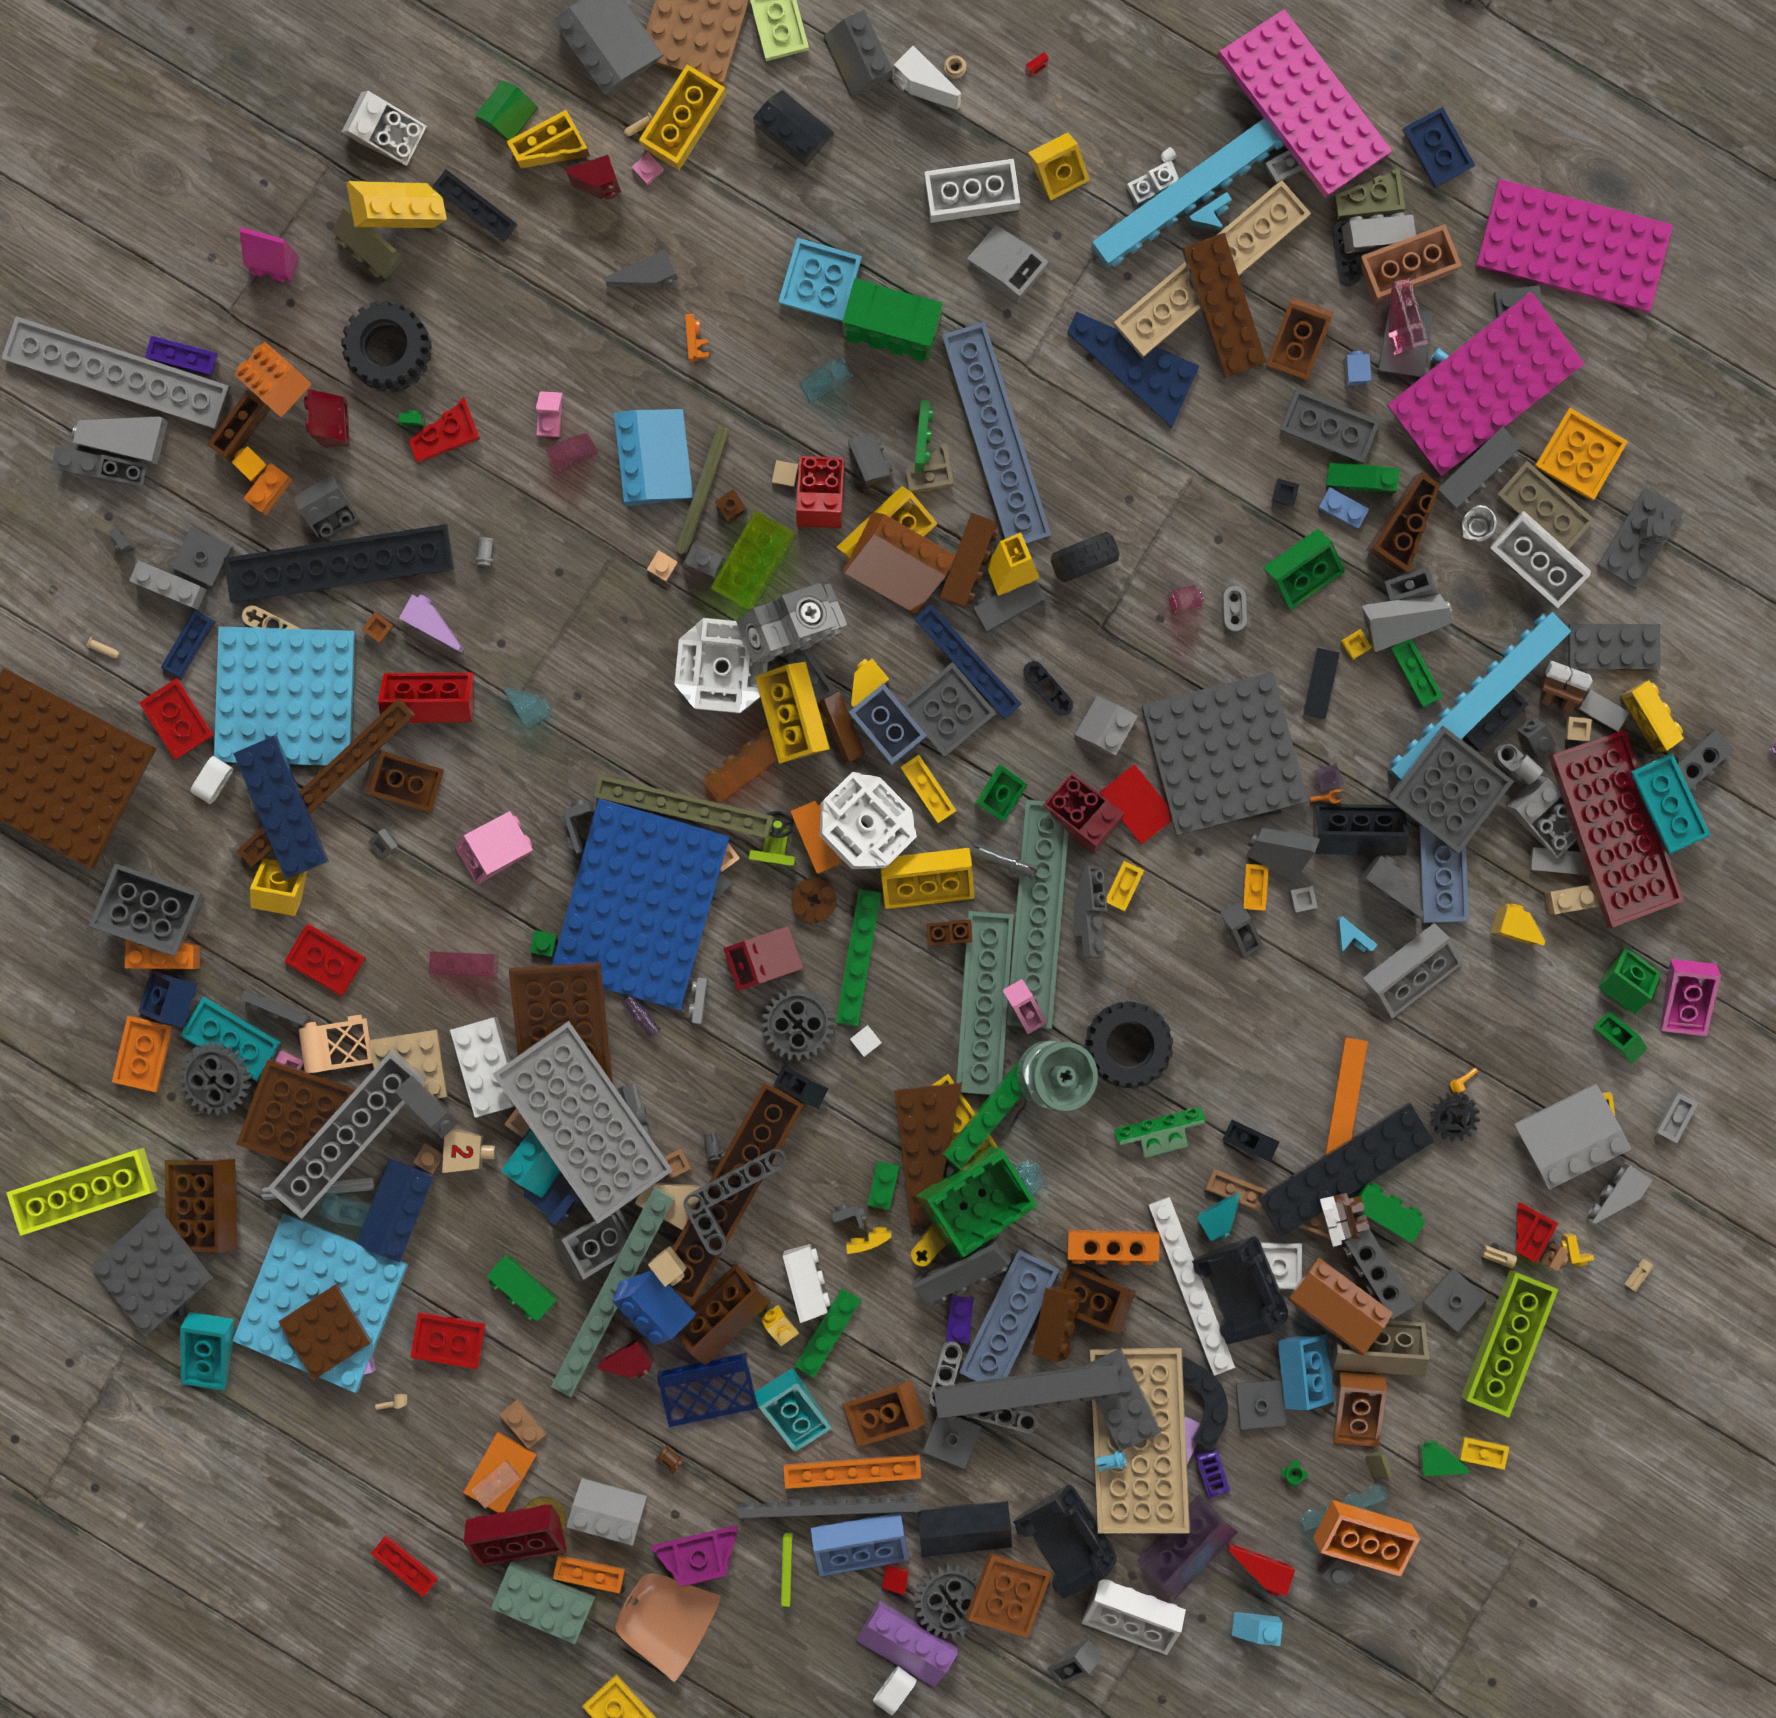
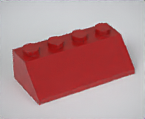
[378,672,474,723]

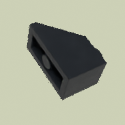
[774,1065,829,1109]
[1222,1120,1280,1162]

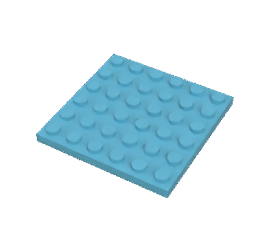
[214,627,355,766]
[232,1213,408,1393]

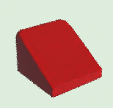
[882,1565,908,1595]

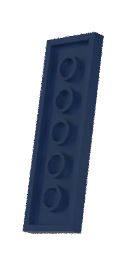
[233,736,329,879]

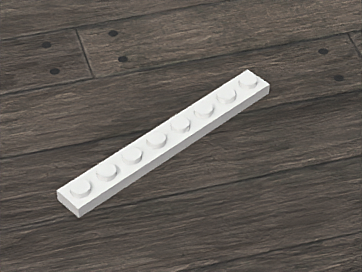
[1148,1197,1235,1376]

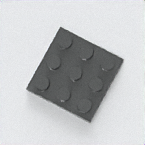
[902,662,996,758]

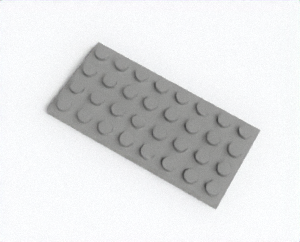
[493,1021,673,1224]

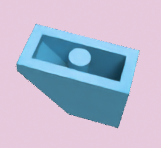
[1231,1612,1283,1646]

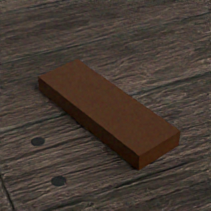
[819,691,865,763]

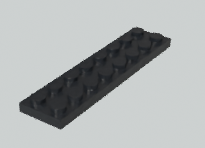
[1257,1103,1434,1238]

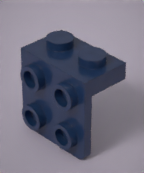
[524,1172,581,1225]

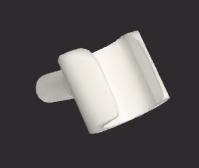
[1161,147,1179,179]

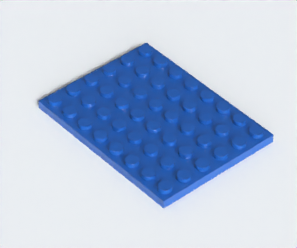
[552,799,730,1010]

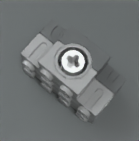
[736,583,847,664]

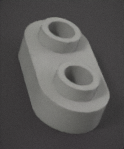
[1223,586,1247,632]

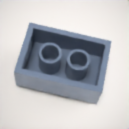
[849,683,927,766]

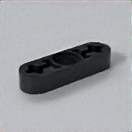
[1332,220,1361,287]
[1023,661,1073,716]

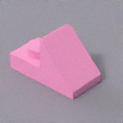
[536,392,563,438]

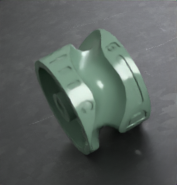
[1017,1040,1098,1111]

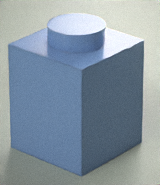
[1344,351,1371,386]

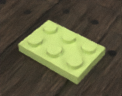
[750,0,809,61]

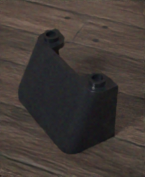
[1192,1236,1288,1345]
[1013,1485,1117,1599]

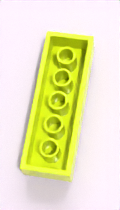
[6,1148,158,1236]

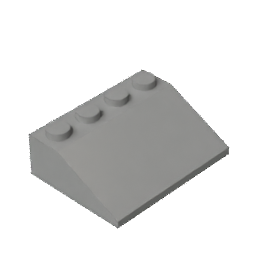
[1514,1084,1631,1190]

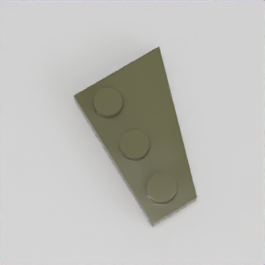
[1334,167,1405,220]

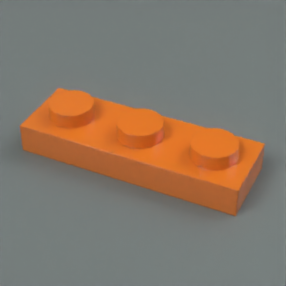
[553,1555,625,1594]

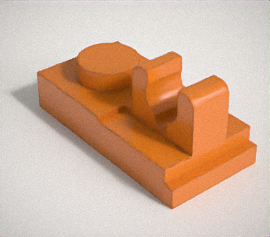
[685,314,709,364]

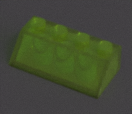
[710,510,797,612]

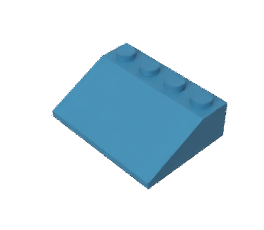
[614,409,693,506]

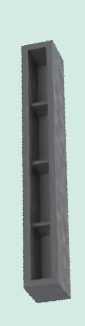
[934,1362,1121,1421]

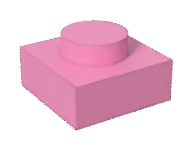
[632,152,664,186]

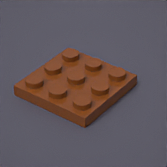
[965,1553,1052,1638]

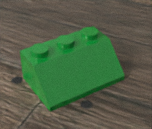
[1263,529,1345,610]

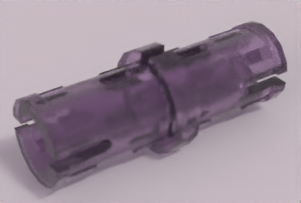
[621,995,661,1038]

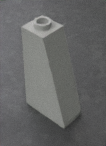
[72,417,168,465]
[1362,594,1453,652]

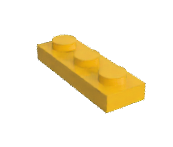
[900,755,956,823]

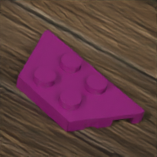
[651,1525,738,1587]

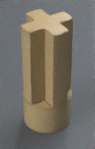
[1482,1246,1517,1269]
[1624,1258,1654,1292]

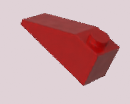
[1227,1542,1295,1597]

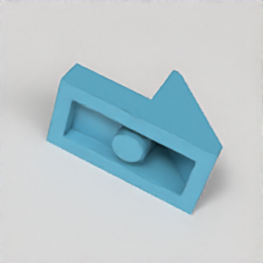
[1187,192,1232,232]
[1336,916,1378,952]

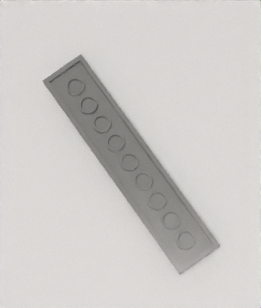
[1,316,231,430]

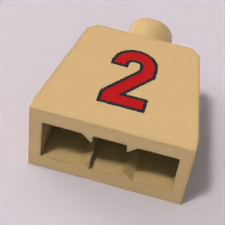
[442,1128,496,1173]

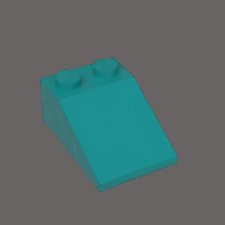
[180,1312,234,1391]
[754,1368,832,1453]

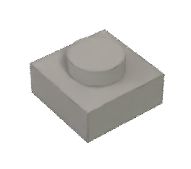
[1290,886,1318,913]

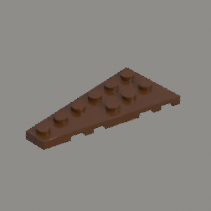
[895,1082,962,1225]

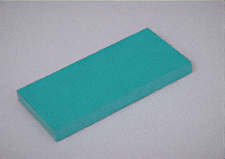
[1629,753,1711,855]
[180,997,282,1082]

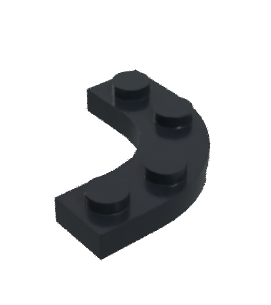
[1182,1357,1228,1451]

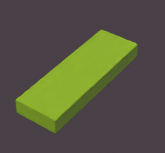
[781,1533,793,1607]

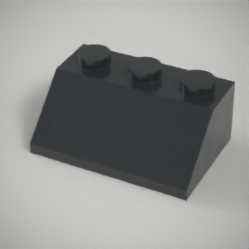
[753,90,834,167]

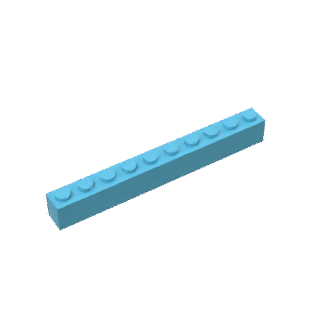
[1091,119,1284,269]
[1388,612,1571,782]

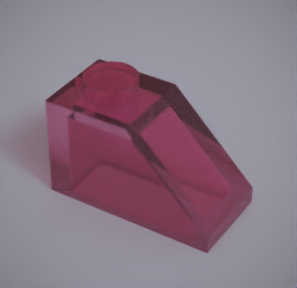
[546,433,598,474]
[1167,585,1204,617]

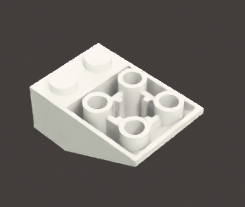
[342,91,427,166]

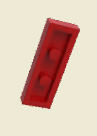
[371,1534,439,1597]

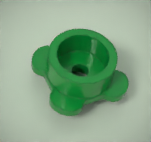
[1281,1460,1308,1487]

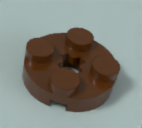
[791,878,837,923]

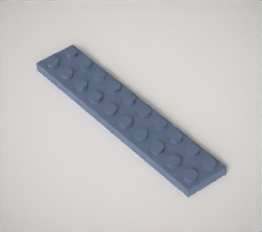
[942,322,1051,544]

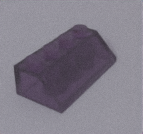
[1137,1494,1238,1599]

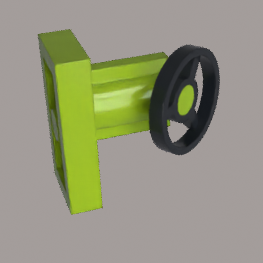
[749,811,796,866]

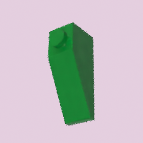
[1326,463,1400,495]

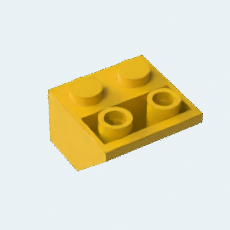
[987,532,1040,596]

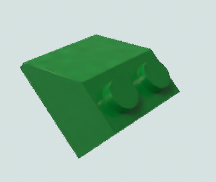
[1598,947,1661,1014]

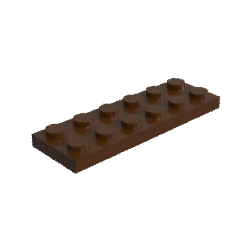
[1181,233,1267,378]

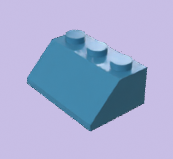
[1278,1334,1334,1410]

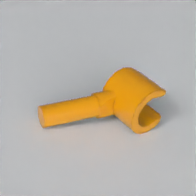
[1450,1068,1478,1093]

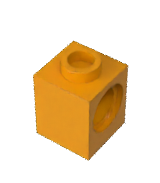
[232,446,268,484]

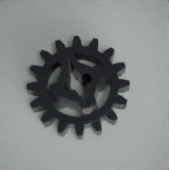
[1429,1092,1480,1142]

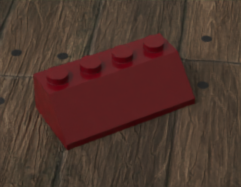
[463,1504,566,1567]

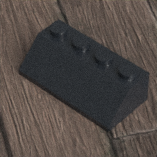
[1313,804,1410,856]

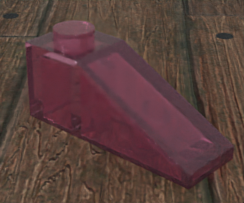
[1388,278,1429,355]
[429,951,498,977]

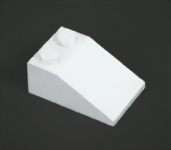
[894,46,961,110]

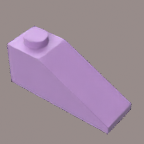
[399,594,464,653]

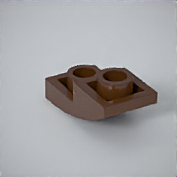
[926,919,973,946]

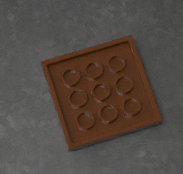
[236,1058,355,1163]

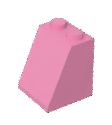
[454,811,533,885]

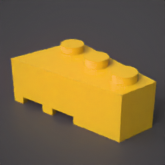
[507,110,590,169]

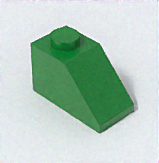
[1593,1012,1648,1064]
[1418,1440,1469,1476]

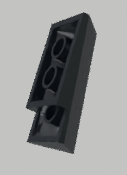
[918,1501,1012,1557]

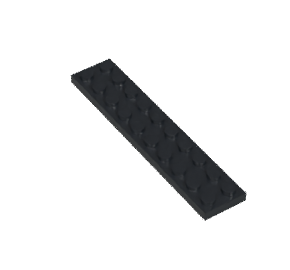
[224,524,454,603]

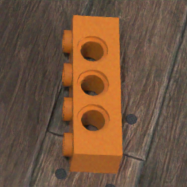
[1067,1230,1160,1265]

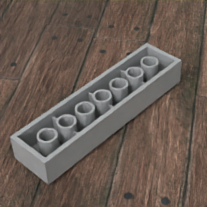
[267,1049,427,1219]

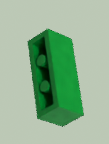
[1356,1182,1426,1243]
[487,1254,558,1322]

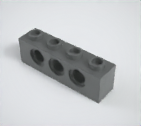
[1676,729,1735,794]
[1341,1229,1415,1320]

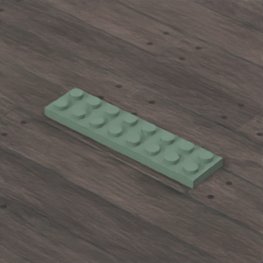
[956,911,1014,1094]

